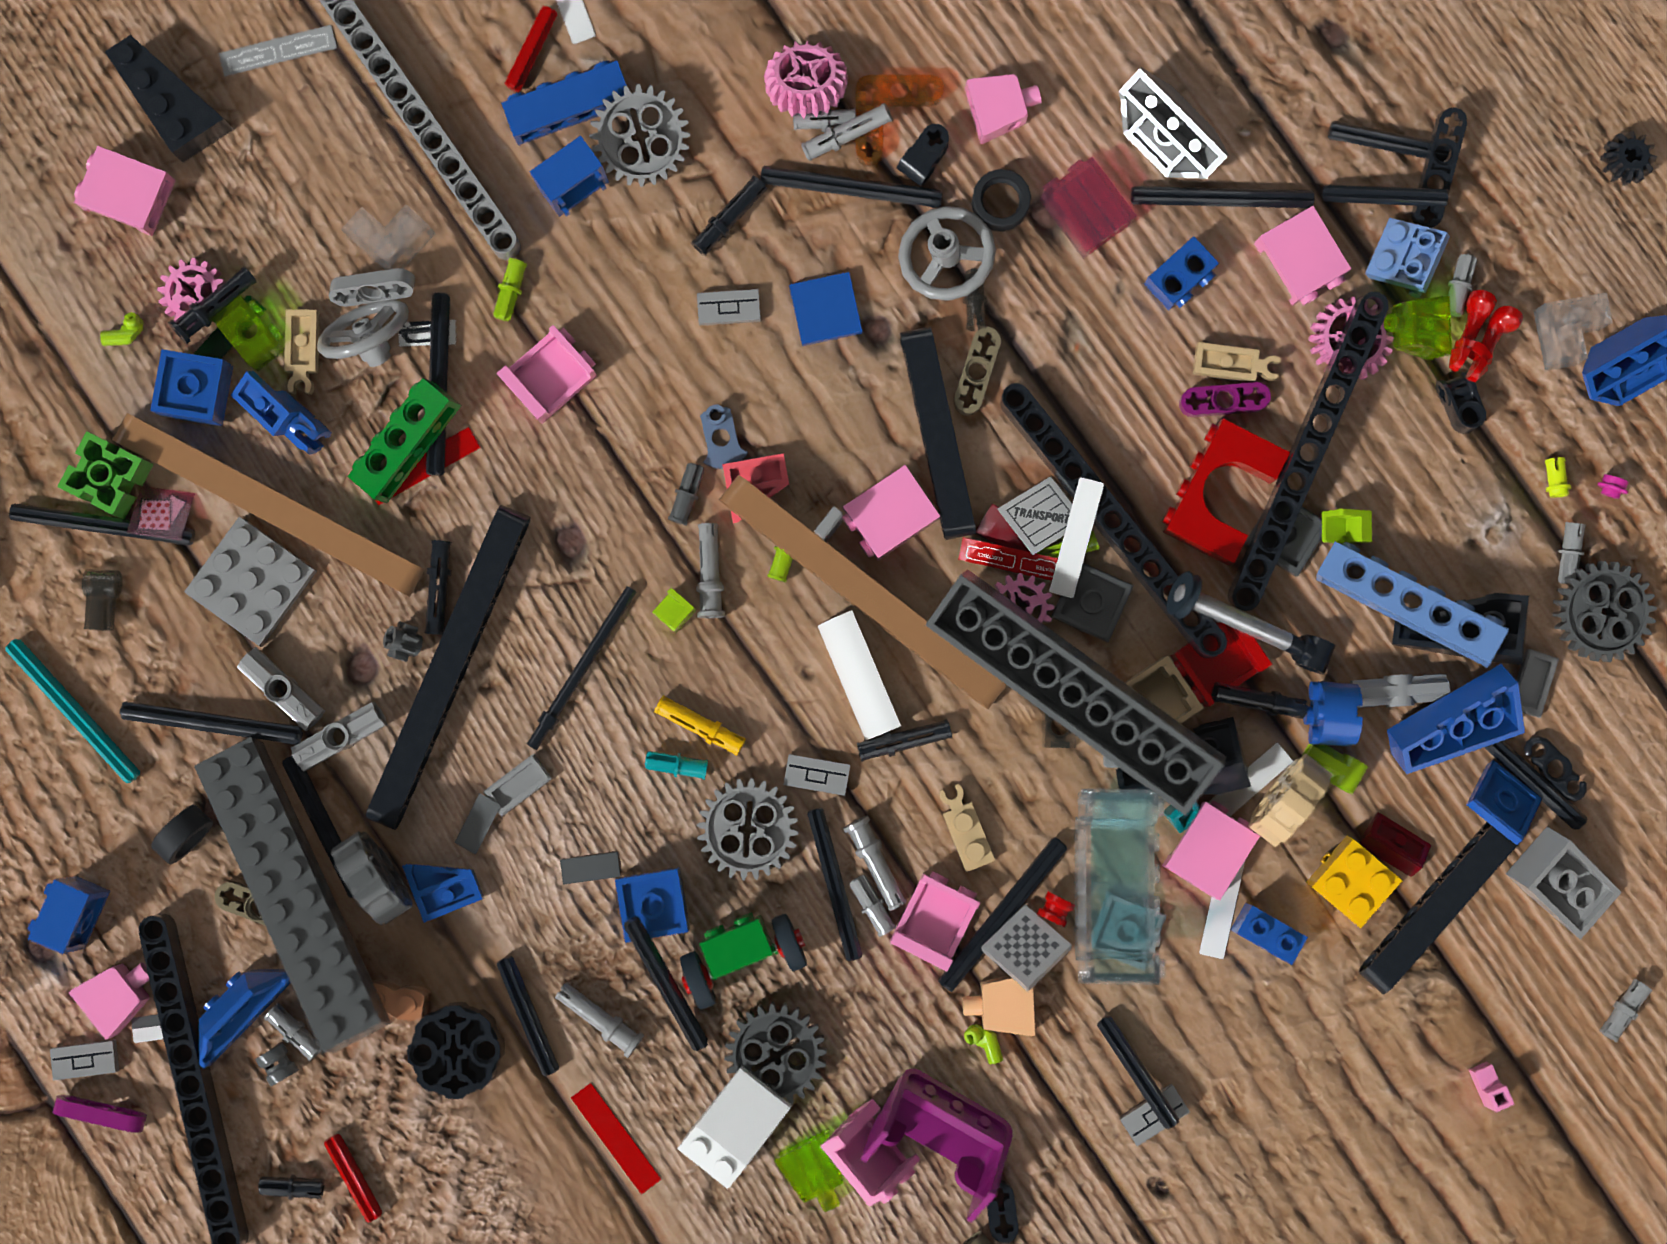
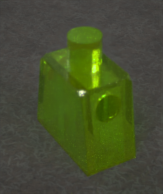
[1384,296,1452,360]
[774,1128,844,1212]

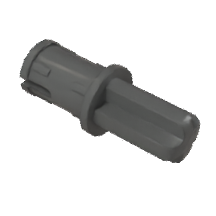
[668,463,705,526]

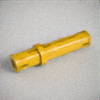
[654,695,746,756]

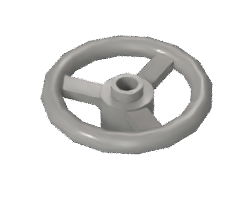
[898,206,996,301]
[317,299,409,367]

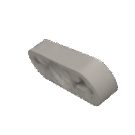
[329,268,415,306]

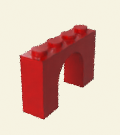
[1162,418,1290,566]

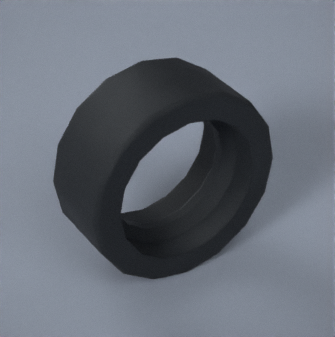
[971,169,1031,232]
[151,804,213,864]

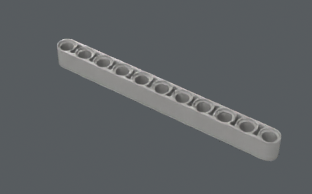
[319,0,521,260]

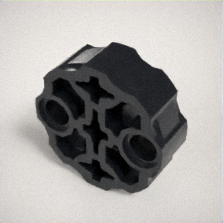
[407,1002,505,1099]

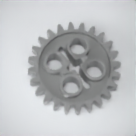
[589,84,690,187]
[697,778,799,880]

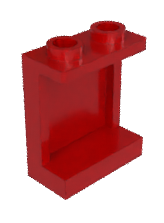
[1170,622,1272,707]

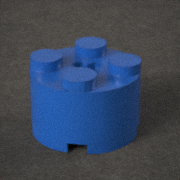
[1303,682,1363,746]

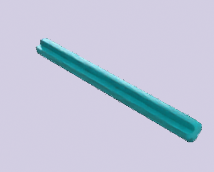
[5,639,140,783]

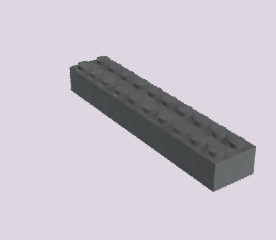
[925,570,1227,815]
[194,737,391,1053]

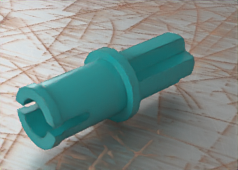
[645,751,708,780]

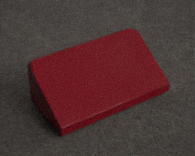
[976,503,1030,552]
[1359,812,1431,877]

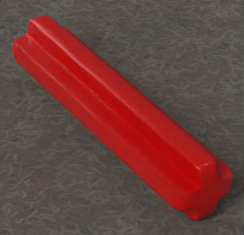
[504,5,558,92]
[324,1134,383,1223]

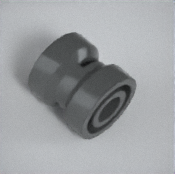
[255,1043,299,1087]

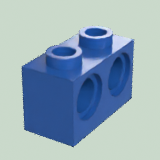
[1144,236,1219,311]
[1230,903,1308,965]

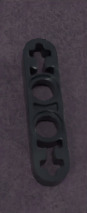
[1412,107,1467,228]

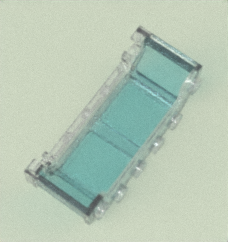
[1075,789,1166,985]

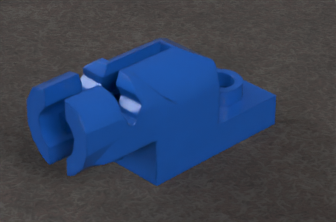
[231,371,332,455]

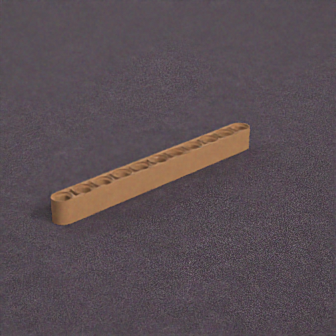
[112,413,425,597]
[719,475,1007,709]

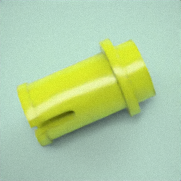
[1545,457,1572,498]

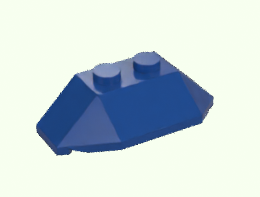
[1582,315,1667,406]
[199,969,291,1069]

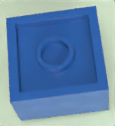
[529,135,609,217]
[150,349,233,426]
[615,867,690,943]
[28,876,110,954]

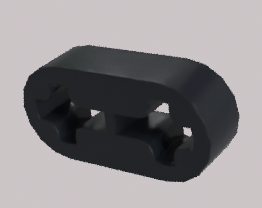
[986,1180,1018,1243]

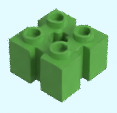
[57,431,154,519]

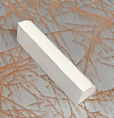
[818,610,901,741]

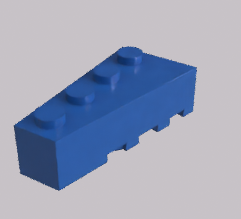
[1387,664,1525,774]

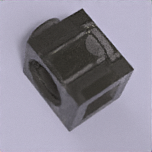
[1042,711,1076,748]

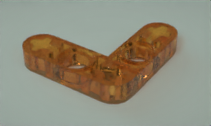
[855,75,944,166]

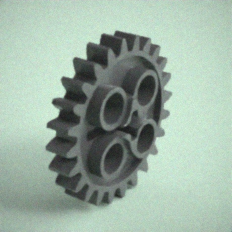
[1552,561,1657,662]
[724,1002,827,1105]

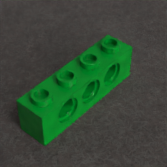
[347,378,462,503]

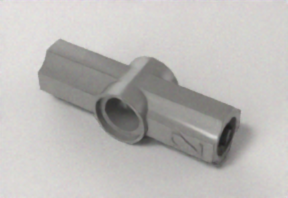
[237,647,325,731]
[1350,674,1450,708]
[291,702,387,771]

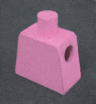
[965,74,1041,144]
[68,963,150,1040]

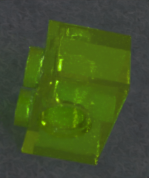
[211,295,285,372]

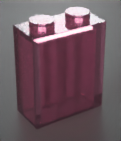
[1040,157,1137,259]

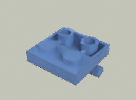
[1365,218,1450,298]

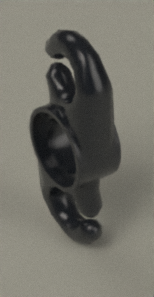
[1524,736,1587,802]

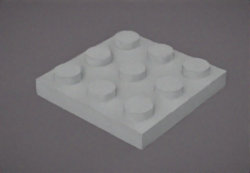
[184,516,317,647]

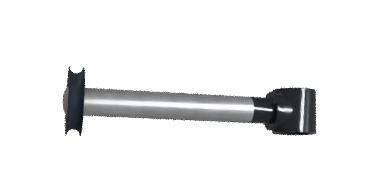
[1166,571,1336,675]

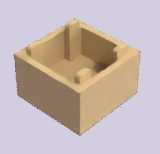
[1125,656,1203,723]

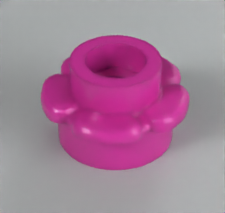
[1597,474,1629,499]

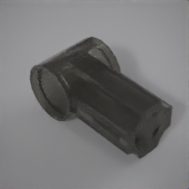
[82,569,123,631]

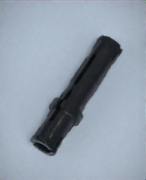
[691,176,768,256]
[424,540,452,635]
[1211,682,1308,719]
[857,719,952,762]

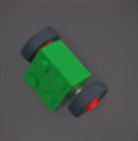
[680,912,807,1009]

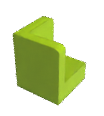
[1322,509,1372,544]
[652,588,697,633]

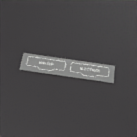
[219,25,337,77]

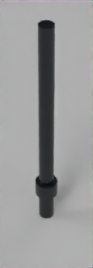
[526,586,637,750]

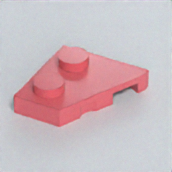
[722,453,789,523]

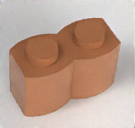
[372,980,431,1021]

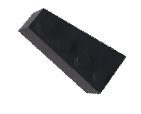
[105,35,234,163]

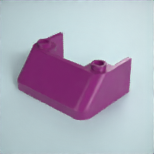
[861,1068,1013,1223]

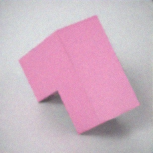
[1468,1062,1514,1112]

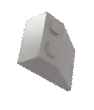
[1506,827,1622,940]

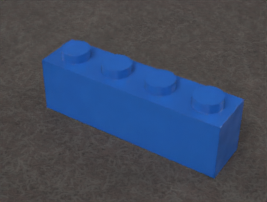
[501,61,627,146]

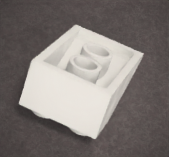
[678,1066,791,1189]

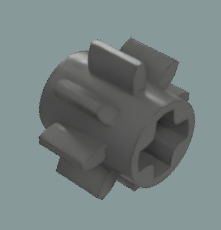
[383,621,423,662]

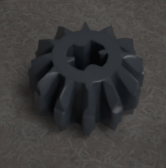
[1600,131,1657,186]

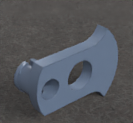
[700,405,748,469]

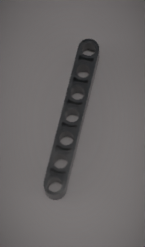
[900,327,976,540]
[1358,822,1519,994]

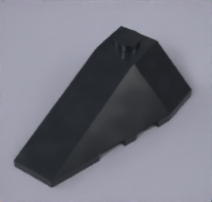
[1392,593,1529,665]
[1116,717,1251,797]

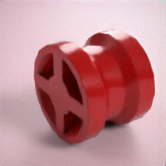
[1036,891,1076,928]

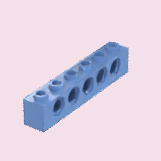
[1316,541,1509,668]

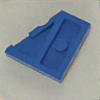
[402,864,484,922]

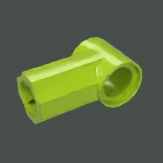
[1302,744,1368,795]

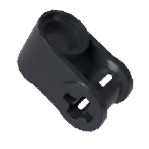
[896,124,949,187]
[1436,371,1486,434]

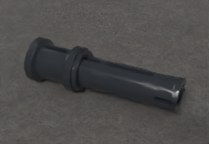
[168,267,257,344]

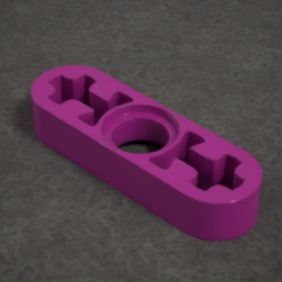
[1179,382,1271,417]
[53,1095,147,1133]

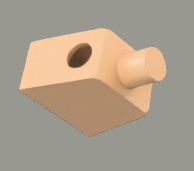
[962,975,1035,1036]

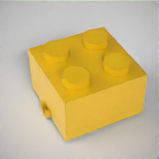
[1306,835,1403,929]

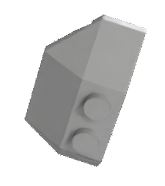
[1119,67,1229,179]

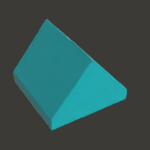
[1162,801,1200,833]

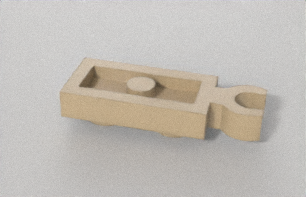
[284,309,320,395]
[1192,342,1281,382]
[939,784,995,872]

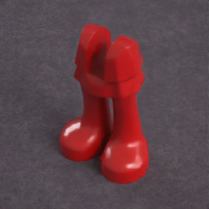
[1449,289,1523,382]

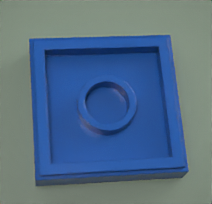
[789,272,862,346]
[1466,760,1542,845]

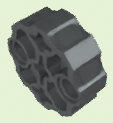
[331,831,413,925]

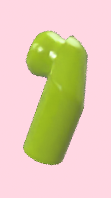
[100,312,144,346]
[964,1025,1004,1065]

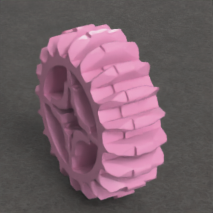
[764,40,848,119]
[1309,297,1395,380]

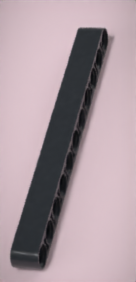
[1228,291,1389,611]
[1000,383,1227,659]
[366,505,531,830]
[138,914,249,1244]

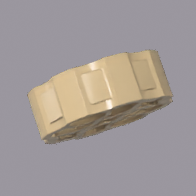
[1248,754,1333,847]

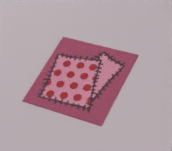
[127,486,195,541]

